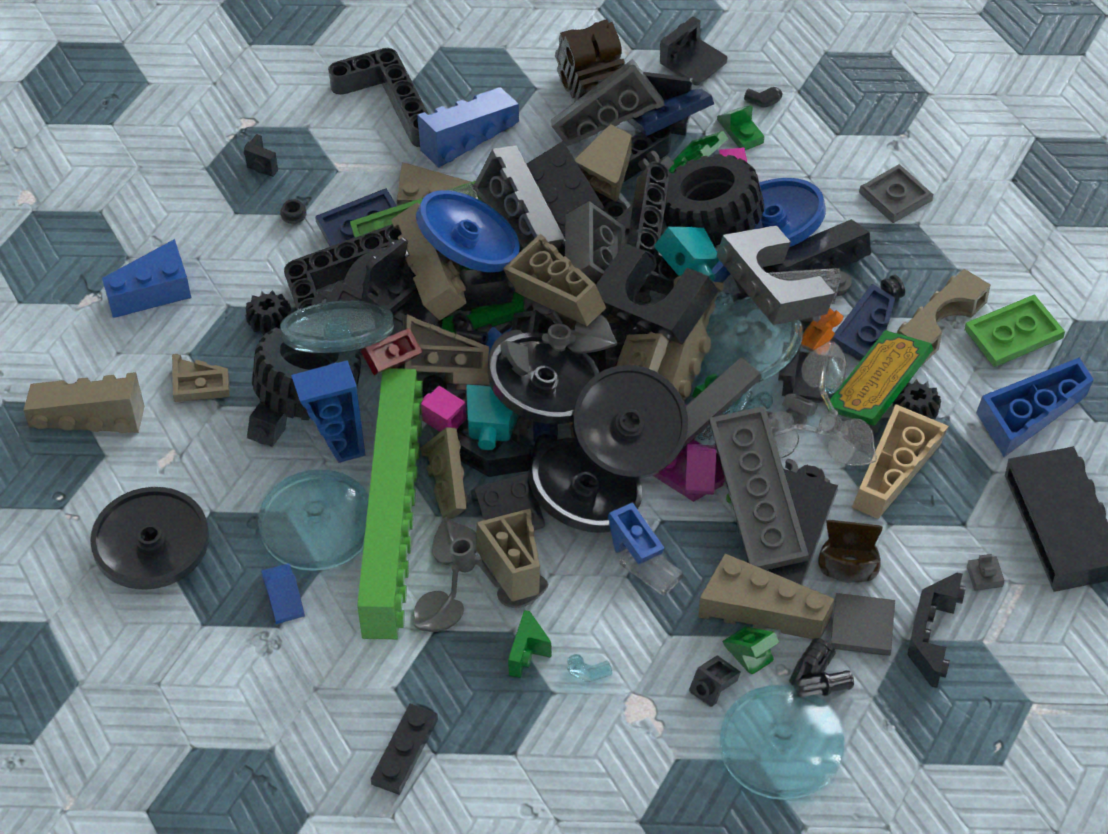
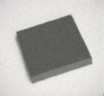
[859,164,934,223]
[831,593,895,656]

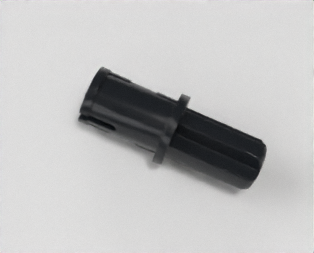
[794,670,854,698]

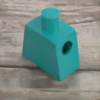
[654,227,719,282]
[467,385,519,450]

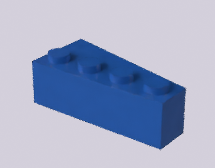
[418,87,519,168]
[976,357,1094,457]
[291,360,366,463]

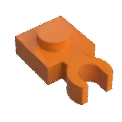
[801,308,844,355]

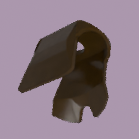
[818,520,883,583]

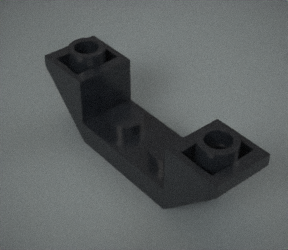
[439,424,531,477]
[907,572,966,688]

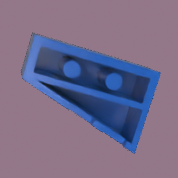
[102,239,191,318]

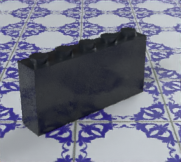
[1005,446,1108,592]

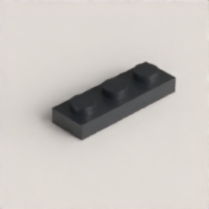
[371,703,438,795]

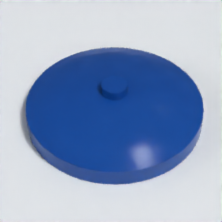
[753,178,826,247]
[416,190,520,272]

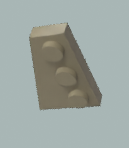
[397,162,471,206]
[420,427,467,519]

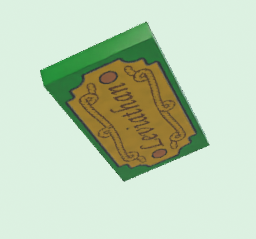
[826,330,933,426]

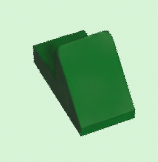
[717,105,765,150]
[508,610,552,678]
[722,626,780,674]

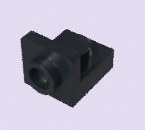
[689,655,741,707]

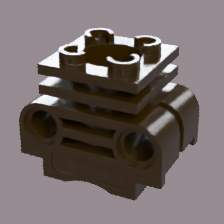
[555,19,625,102]

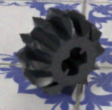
[245,290,291,336]
[892,379,941,419]

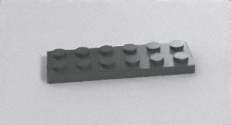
[709,406,809,570]

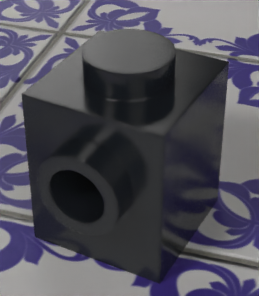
[247,401,287,447]

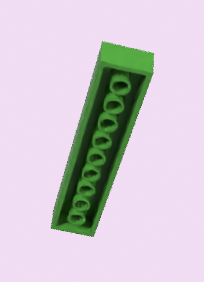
[357,369,423,640]

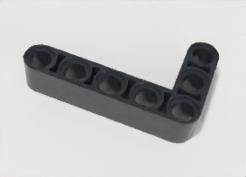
[328,48,429,147]
[594,126,671,220]
[627,161,679,296]
[284,224,402,326]

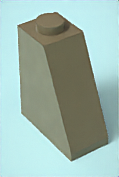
[575,124,632,201]

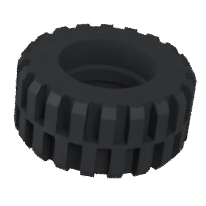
[664,154,765,248]
[252,323,362,421]

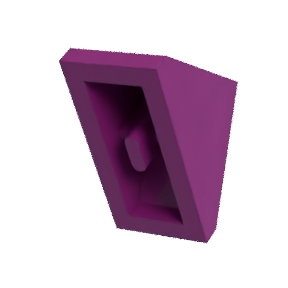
[685,444,716,495]

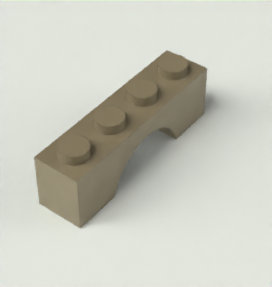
[897,269,991,365]

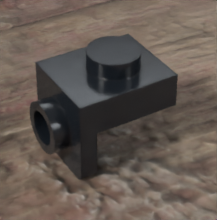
[244,134,278,177]

